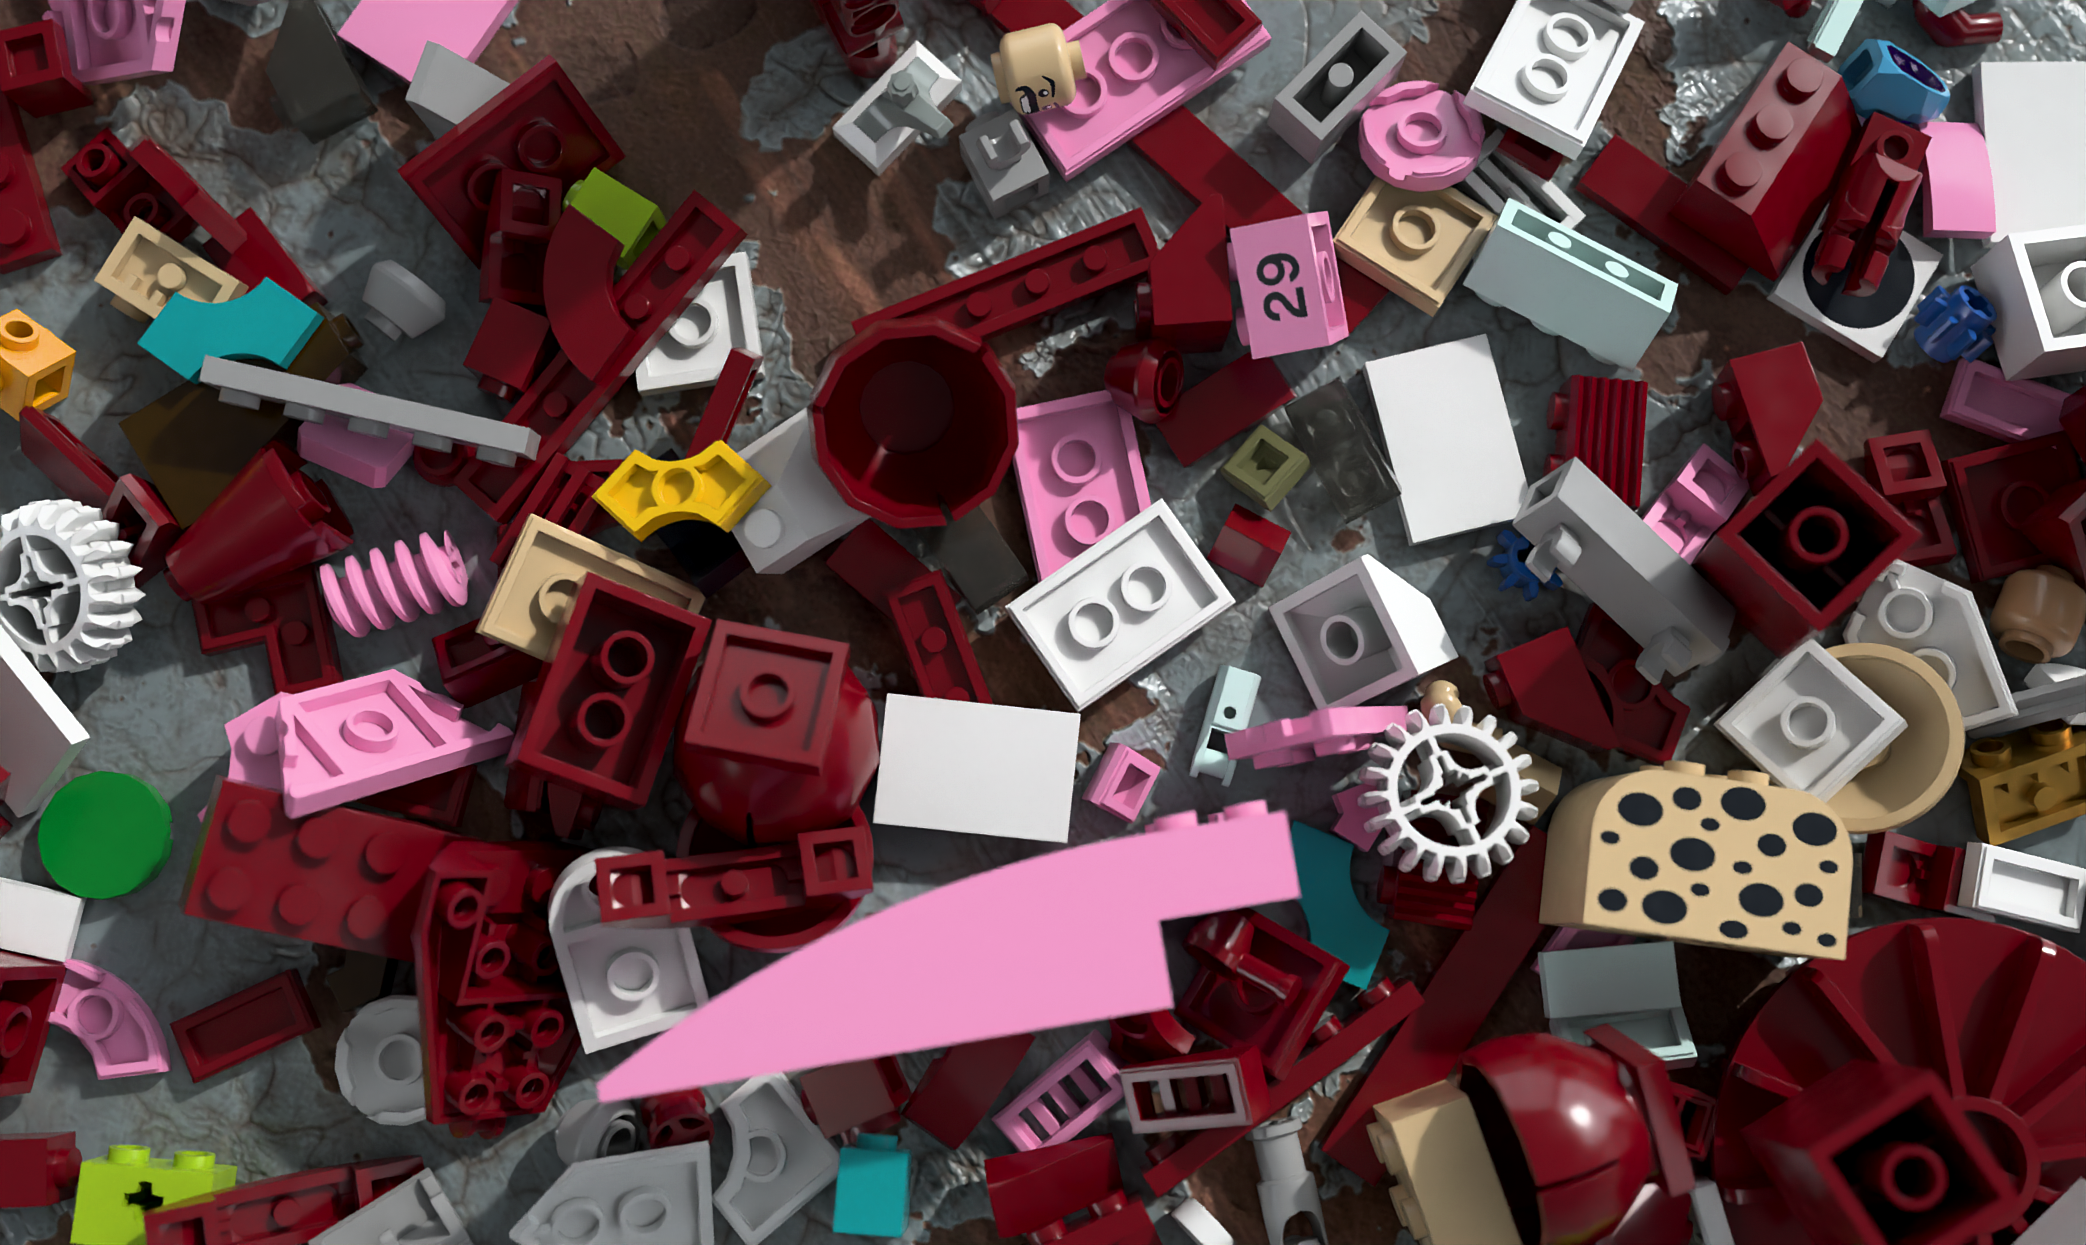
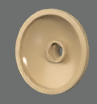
[1769,643,1965,834]

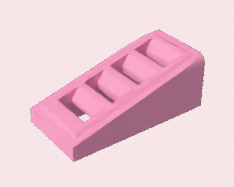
[991,1029,1127,1152]

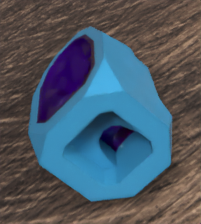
[1837,38,1950,125]

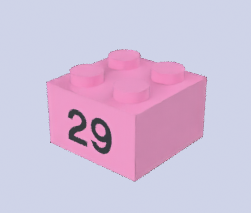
[1227,211,1349,359]

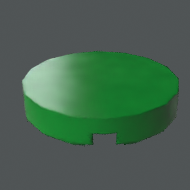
[37,771,173,900]

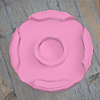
[1357,81,1485,192]

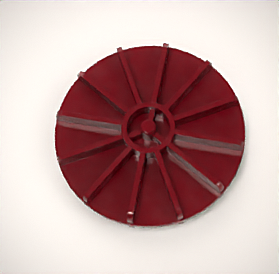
[1708,917,2086,1245]

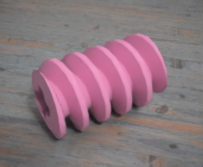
[320,530,469,638]

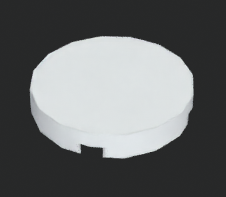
[335,994,426,1126]

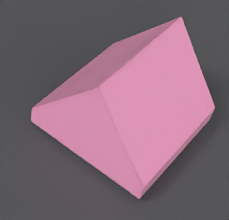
[1081,742,1161,824]

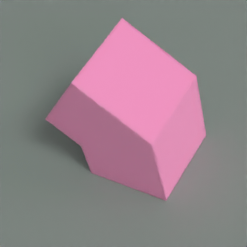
[1329,783,1383,852]

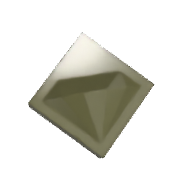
[1220,424,1312,512]

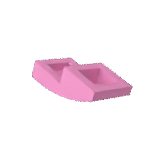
[1912,122,1996,239]
[1641,443,1750,565]

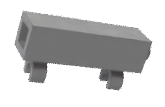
[1512,456,1737,685]

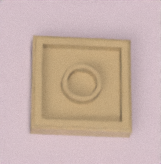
[1333,176,1498,317]

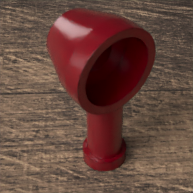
[1181,908,1302,1008]

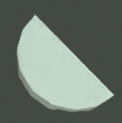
[1806,0,1864,63]

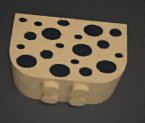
[1539,761,1853,960]

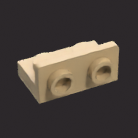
[94,216,249,324]

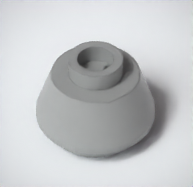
[361,259,446,342]
[555,1099,641,1168]

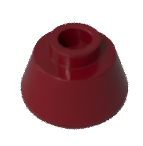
[1104,337,1184,424]

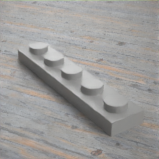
[199,355,541,468]

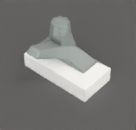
[832,41,963,176]

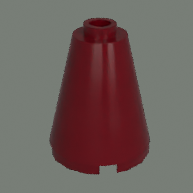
[163,438,354,605]

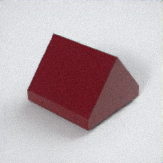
[1206,503,1291,588]

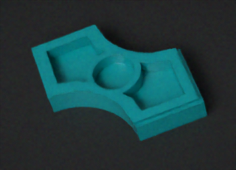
[137,277,325,384]
[1288,820,1390,990]

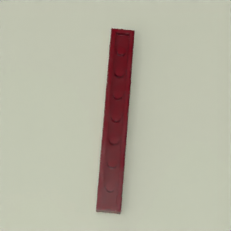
[984,0,1390,340]

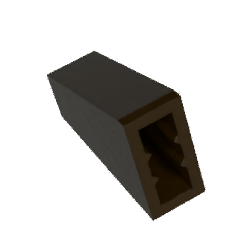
[118,302,368,531]

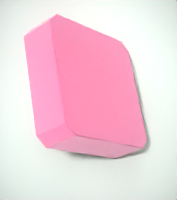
[297,383,415,489]

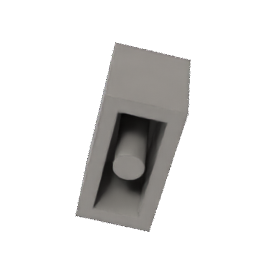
[1267,10,1408,165]

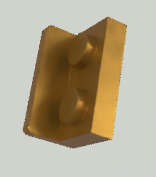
[1957,718,2086,846]

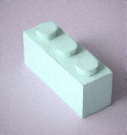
[1463,198,1678,372]

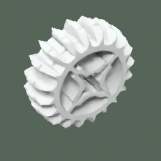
[0,499,146,673]
[1357,704,1539,884]

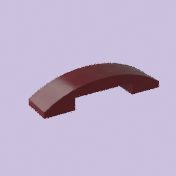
[595,826,874,929]
[142,1154,424,1245]

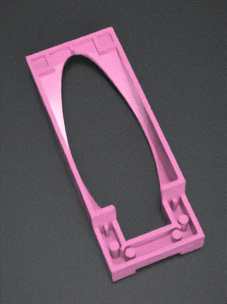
[597,801,1300,1103]

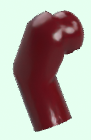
[1912,0,2003,48]

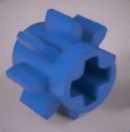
[1914,285,1997,363]
[1487,529,1563,601]

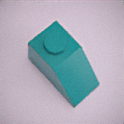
[833,1133,912,1237]

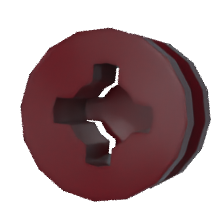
[639,1086,715,1150]

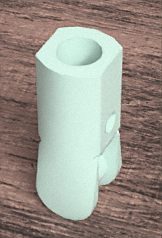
[1189,665,1261,787]

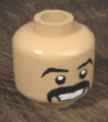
[990,23,1087,115]

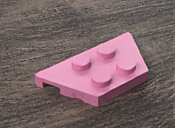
[42,0,186,85]
[275,669,514,819]
[1224,706,1409,770]

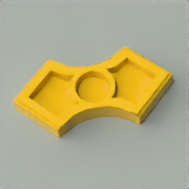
[591,440,772,542]

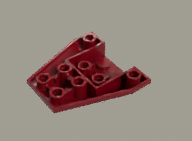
[413,841,598,1125]

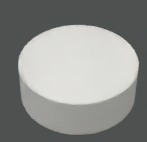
[1171,1197,1233,1245]

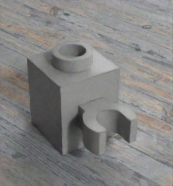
[959,108,1049,220]

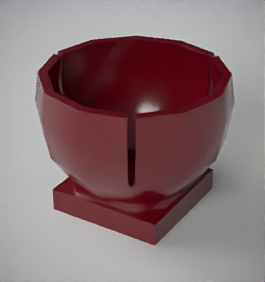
[807,316,1019,529]
[672,619,880,848]
[1456,1023,1697,1245]

